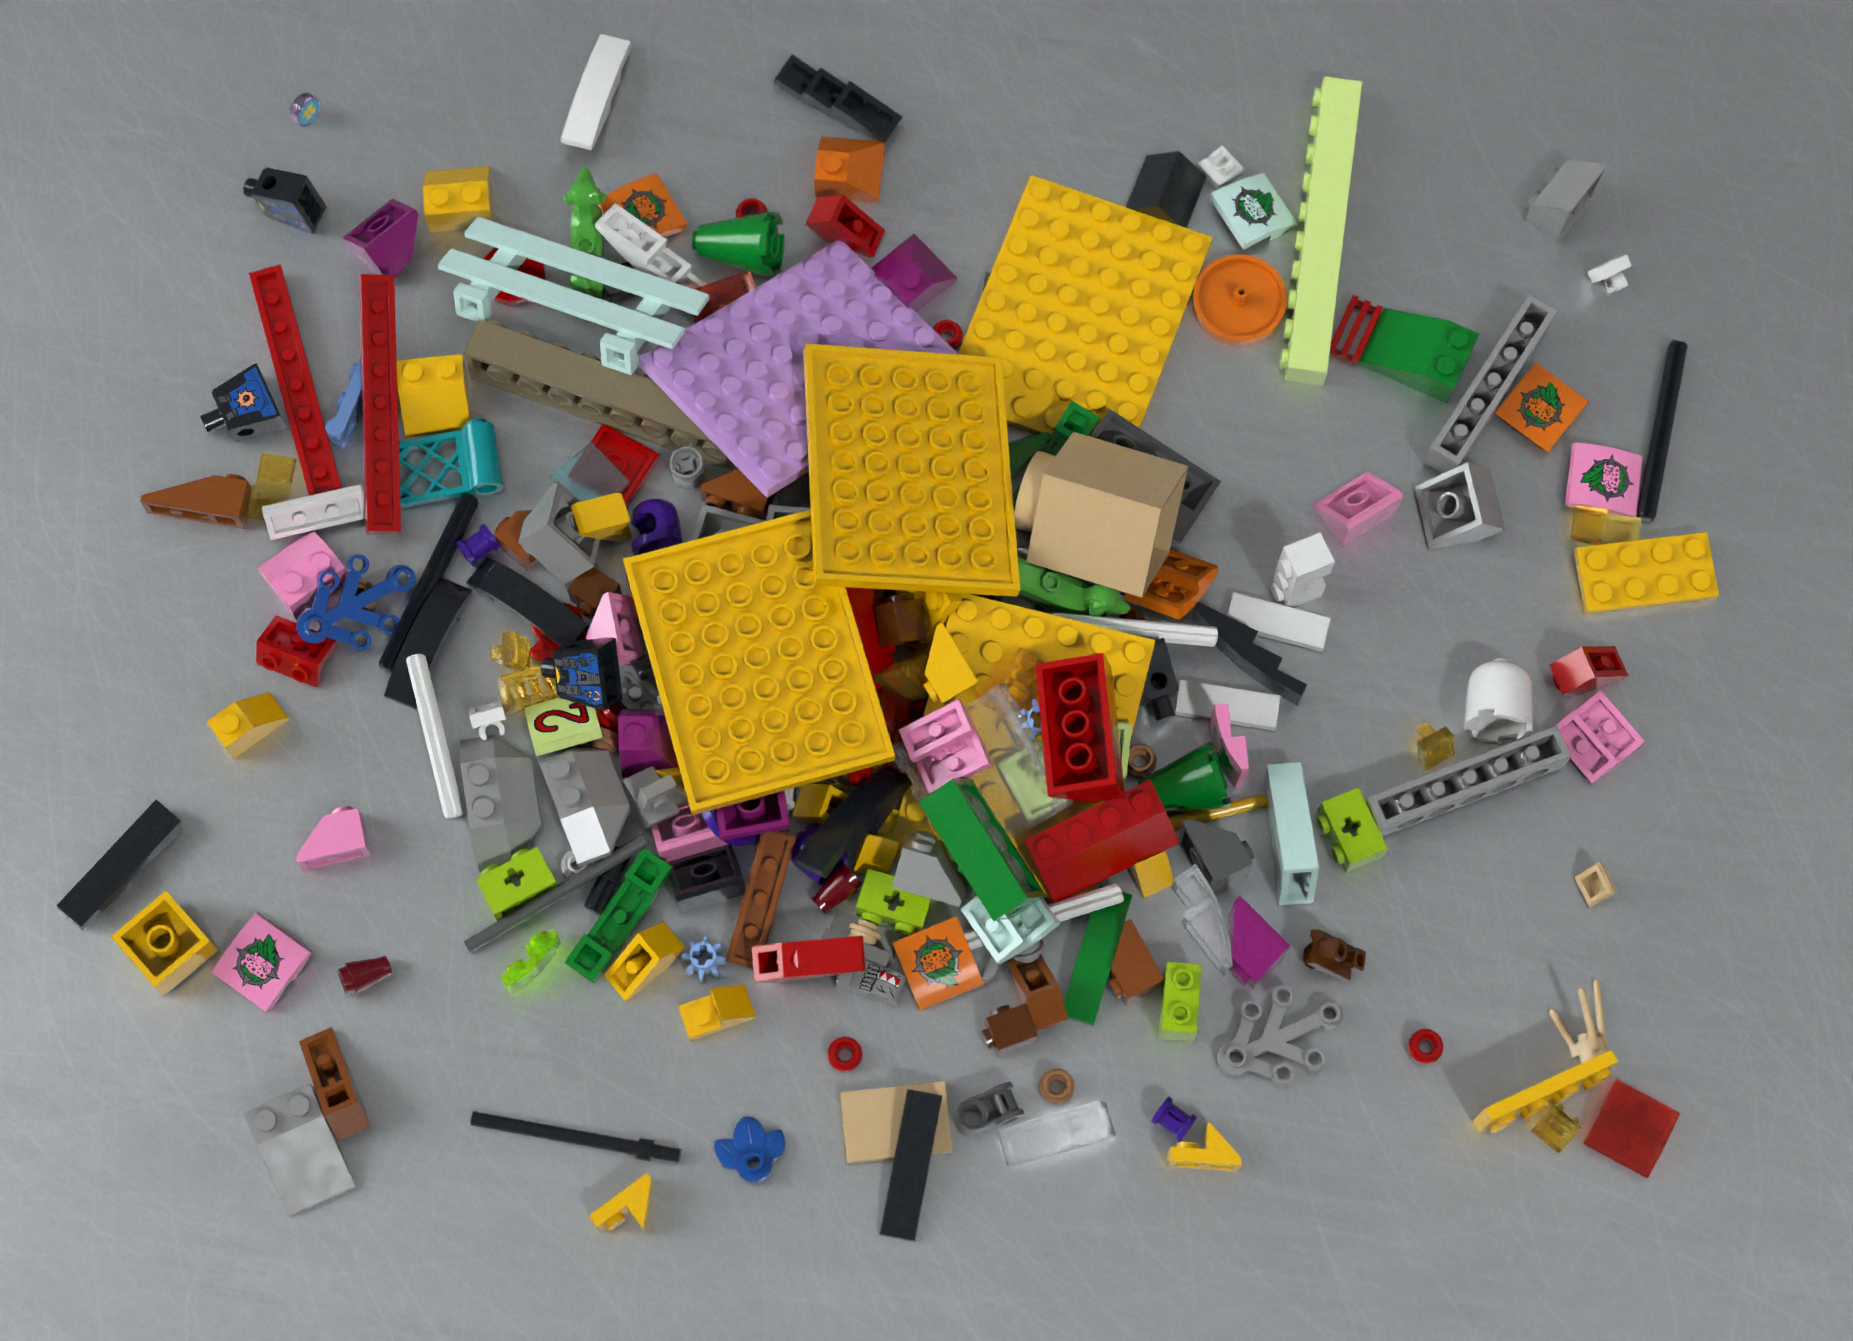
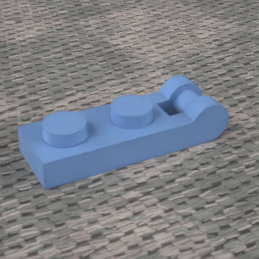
[325,357,363,449]

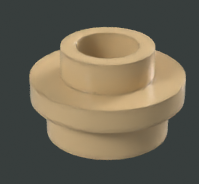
[848,919,882,946]

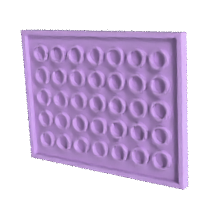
[638,240,958,498]

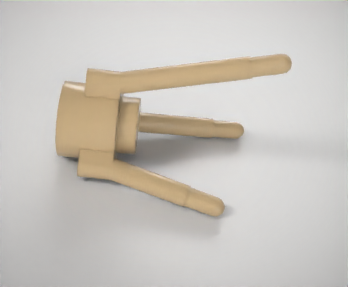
[1549,979,1610,1063]

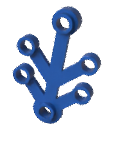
[296,554,416,650]

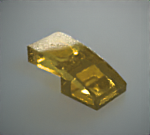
[247,453,296,520]
[1571,505,1641,545]

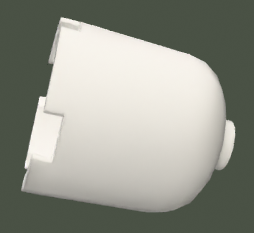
[1463,658,1534,744]

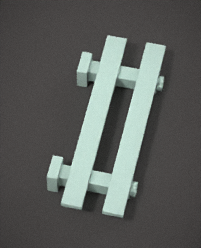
[438,216,709,375]

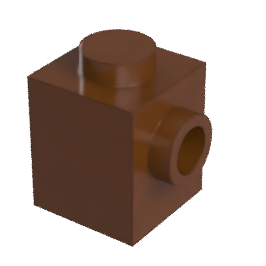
[567,568,622,619]
[875,594,928,647]
[981,1004,1038,1057]

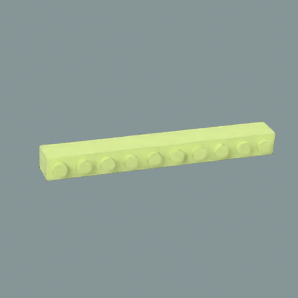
[1280,76,1362,386]

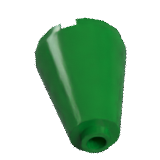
[692,212,785,277]
[1138,741,1232,813]

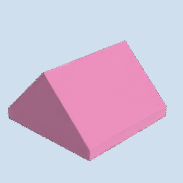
[1313,471,1403,547]
[651,802,727,862]

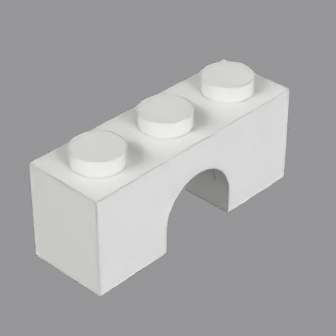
[1270,532,1335,608]

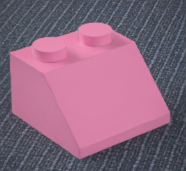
[257,531,347,620]

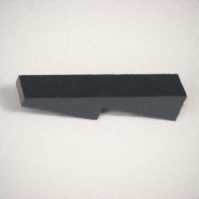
[56,799,183,930]
[880,1089,942,1242]

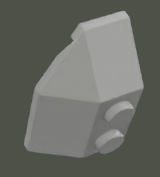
[460,735,541,872]
[536,745,630,868]

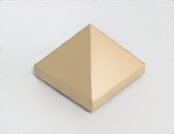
[1574,861,1617,907]

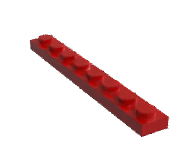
[249,264,342,496]
[359,274,401,535]

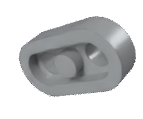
[618,665,663,709]

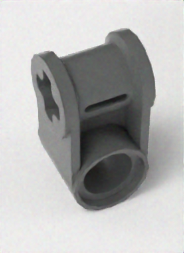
[954,1082,1025,1137]

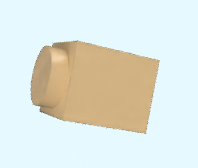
[1014,432,1189,598]

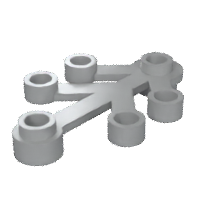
[1218,986,1343,1086]

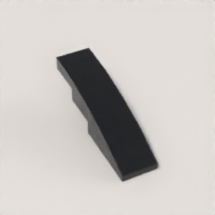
[773,54,902,143]
[1192,602,1307,706]
[795,767,912,878]

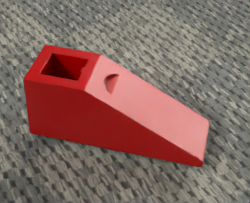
[752,936,866,983]

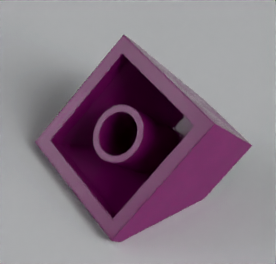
[343,199,418,277]
[871,233,957,313]
[618,709,679,778]
[716,791,790,841]
[1228,896,1290,989]

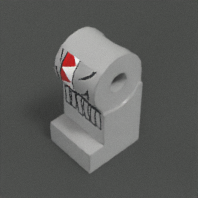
[836,960,907,1006]

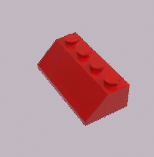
[845,587,904,700]
[1035,653,1125,802]
[1024,780,1180,902]

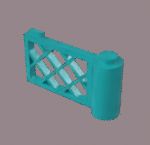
[399,418,503,508]

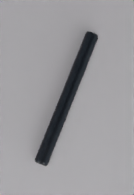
[1636,340,1688,522]
[379,493,478,673]

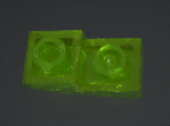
[500,929,561,996]

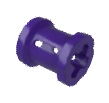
[456,524,501,567]
[1150,1096,1198,1142]

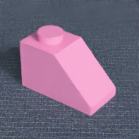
[586,592,643,666]
[296,806,371,871]

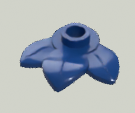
[714,1116,785,1183]

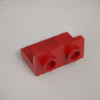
[256,615,337,687]

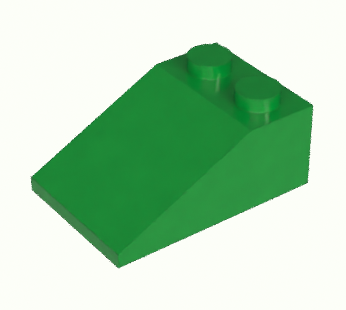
[1358,308,1479,404]

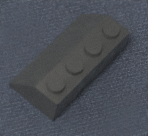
[1090,409,1221,543]

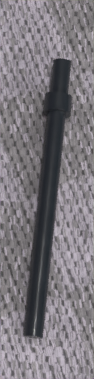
[471,1111,682,1163]

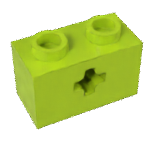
[1316,787,1388,873]
[475,847,557,921]
[856,869,933,936]
[1158,961,1202,1042]

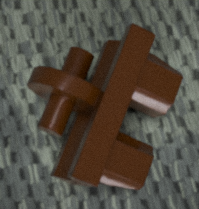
[1303,929,1366,981]

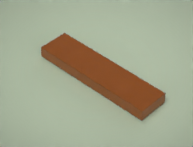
[725,830,797,968]

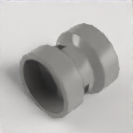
[670,447,704,489]

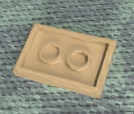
[840,1081,953,1164]

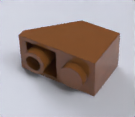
[700,469,776,521]

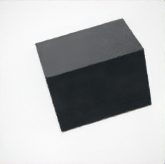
[1126,151,1207,228]
[666,844,745,913]

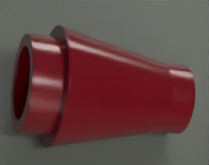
[811,863,863,914]
[337,955,393,996]

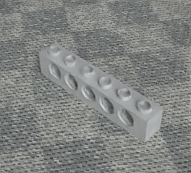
[1424,295,1557,473]
[1366,726,1571,837]

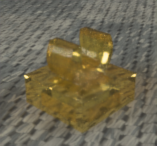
[490,631,531,674]
[1416,723,1455,770]
[1531,1104,1582,1154]

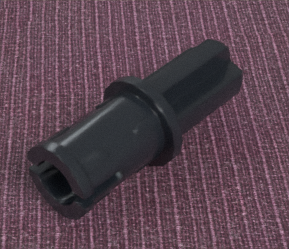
[584,846,632,914]

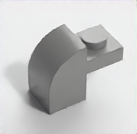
[622,766,680,828]

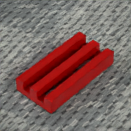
[1330,294,1383,366]

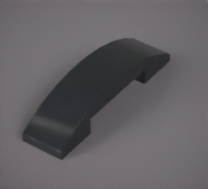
[466,557,589,647]
[384,578,473,710]

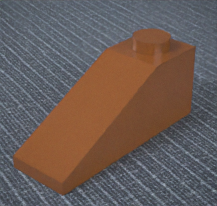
[140,474,254,529]
[299,1027,371,1141]

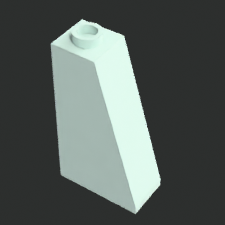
[1264,761,1319,906]

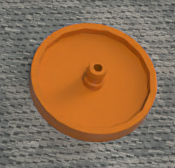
[1192,254,1287,346]

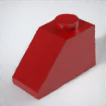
[805,194,885,258]
[1549,646,1628,695]

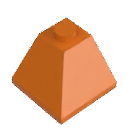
[814,136,885,202]

